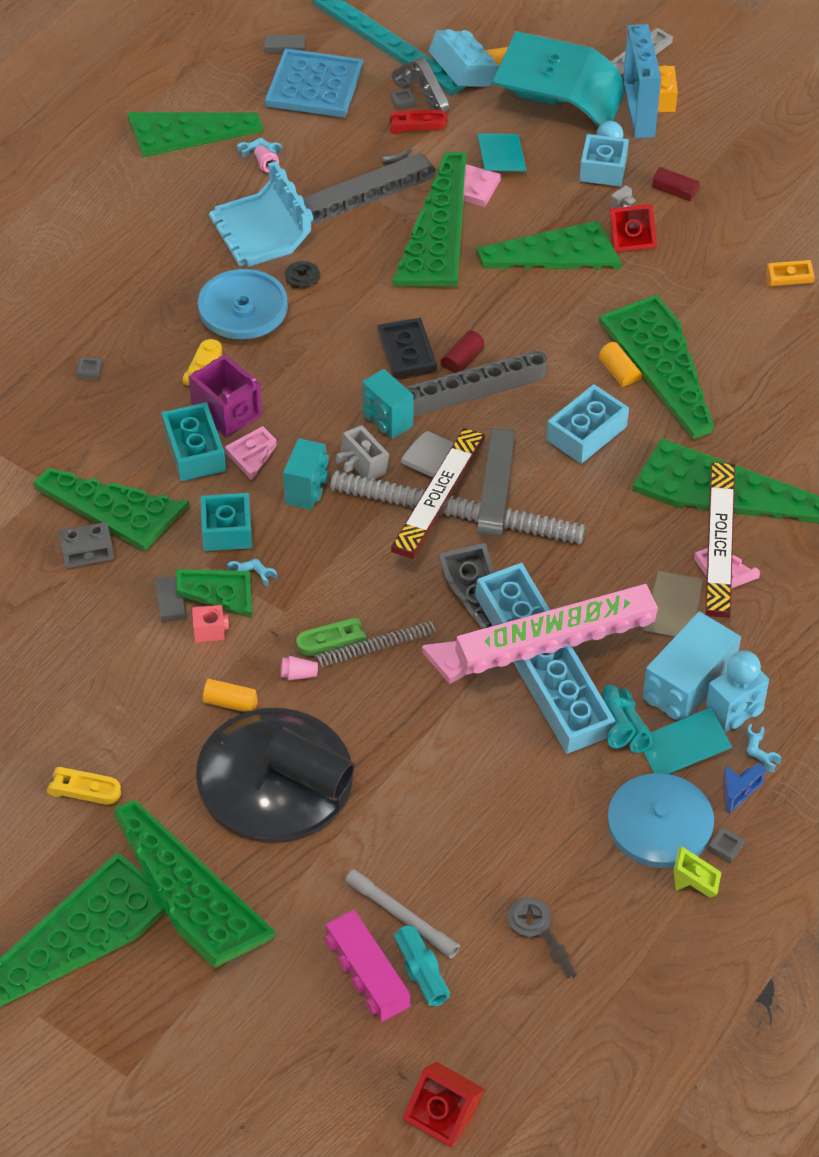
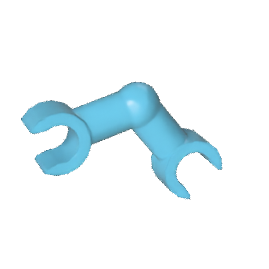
[237,138,282,158]
[227,559,277,587]
[746,724,782,772]

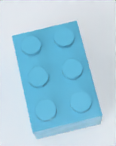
[428,29,499,87]
[546,384,629,464]

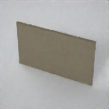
[644,571,704,638]

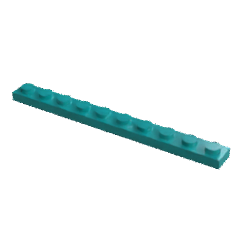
[313,0,465,96]

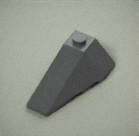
[438,543,495,629]

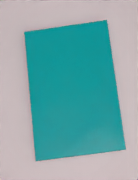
[477,133,527,171]
[644,707,732,774]

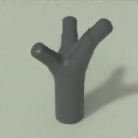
[382,147,414,164]

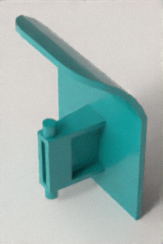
[492,31,624,127]

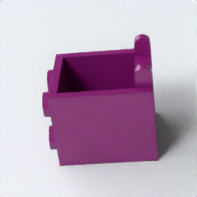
[189,354,262,438]

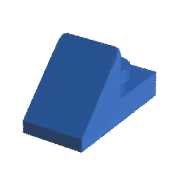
[723,762,766,814]

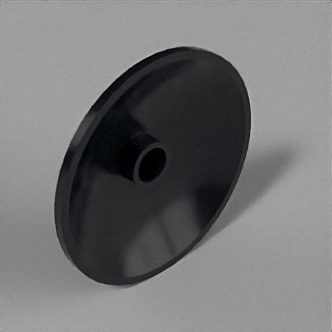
[196,708,355,843]

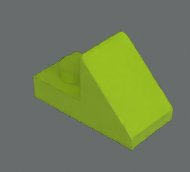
[674,846,722,898]

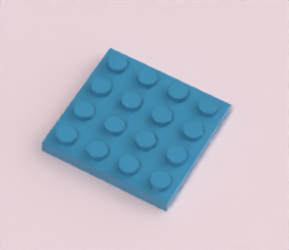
[265,48,364,118]

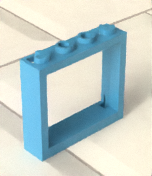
[623,24,661,138]

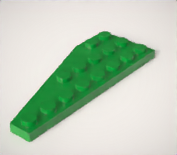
[599,294,714,440]
[632,438,819,524]
[113,799,276,968]
[0,852,166,1007]

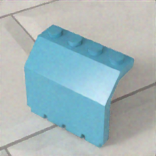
[209,161,313,267]

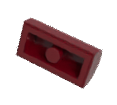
[652,167,700,201]
[440,330,484,373]

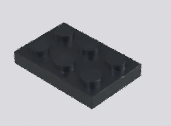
[377,317,437,378]

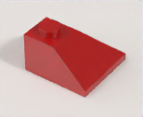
[609,204,657,252]

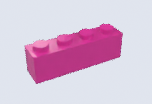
[324,910,410,1022]

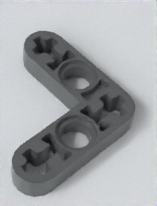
[392,57,449,112]

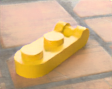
[183,339,222,386]
[47,767,121,805]

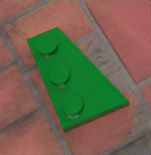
[175,569,252,618]

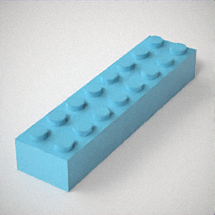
[475,563,616,754]

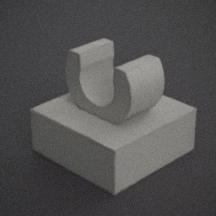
[610,185,636,208]

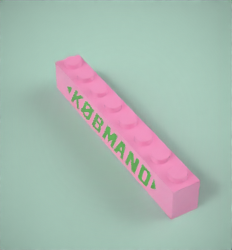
[455,584,658,675]

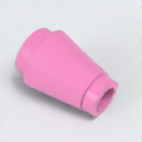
[254,146,279,173]
[280,655,318,681]

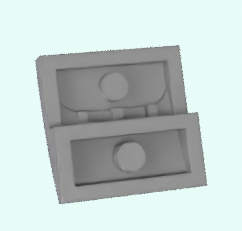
[401,431,454,477]

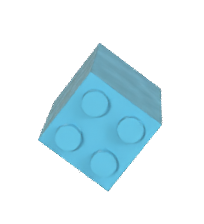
[642,611,741,721]

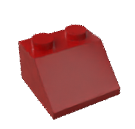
[402,1061,485,1147]

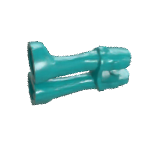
[602,684,653,753]

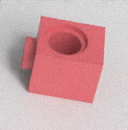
[192,605,229,642]

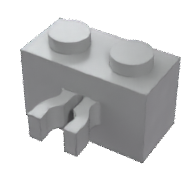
[336,425,389,480]

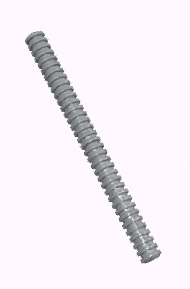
[331,471,586,545]

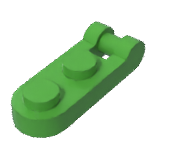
[296,618,367,656]

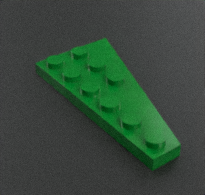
[127,112,263,158]
[476,220,622,269]
[33,468,190,552]

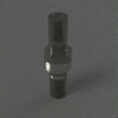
[541,929,577,980]

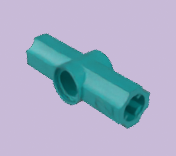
[394,925,450,1007]

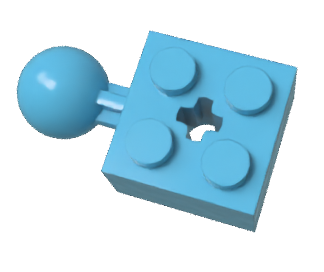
[580,121,629,187]
[705,650,769,733]

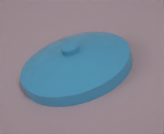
[198,269,288,339]
[607,773,714,868]

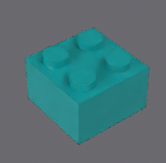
[362,369,413,439]
[283,438,330,510]
[201,493,252,551]

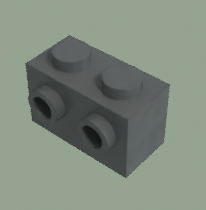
[59,522,114,568]

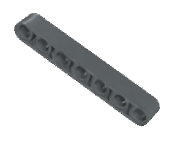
[303,153,436,225]
[405,351,547,417]
[477,428,515,537]

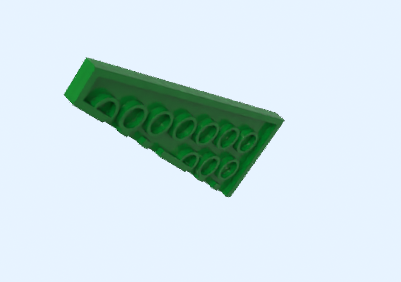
[392,152,467,286]

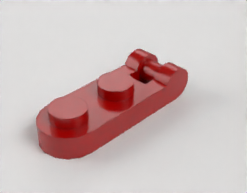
[389,110,448,134]

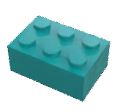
[161,402,226,482]

